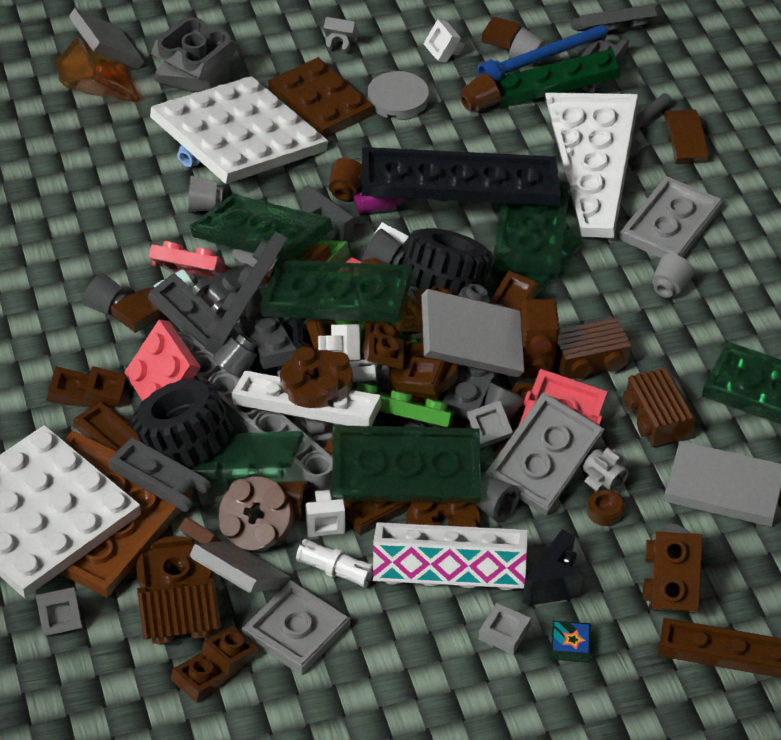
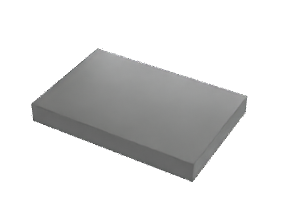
[619,176,723,258]
[421,289,524,377]
[485,392,604,516]
[664,441,781,527]

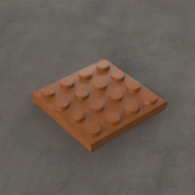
[59,430,193,598]

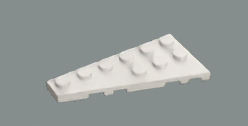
[545,93,638,238]

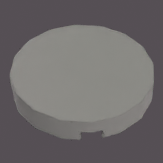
[368,71,429,119]

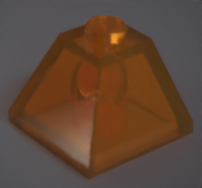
[54,37,140,103]

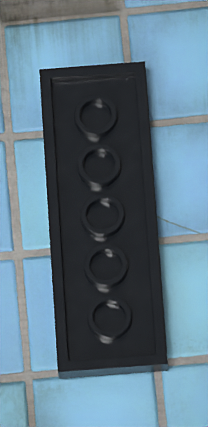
[361,147,561,206]

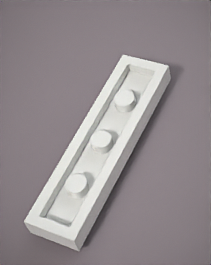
[232,371,381,430]

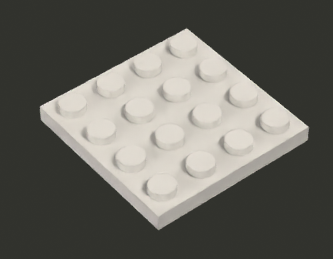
[150,76,328,184]
[0,425,141,598]

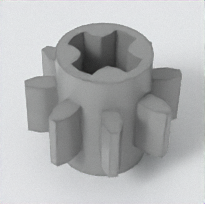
[583,447,629,491]

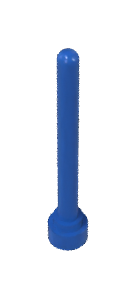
[477,25,608,84]

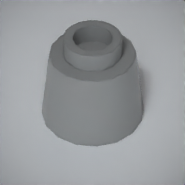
[509,27,544,65]
[187,176,223,212]
[652,254,694,298]

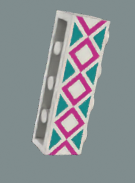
[373,522,528,590]

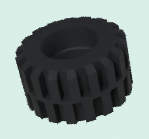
[401,228,493,296]
[132,378,233,468]

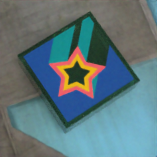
[550,620,591,663]

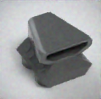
[151,18,238,92]

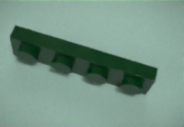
[496,49,620,107]

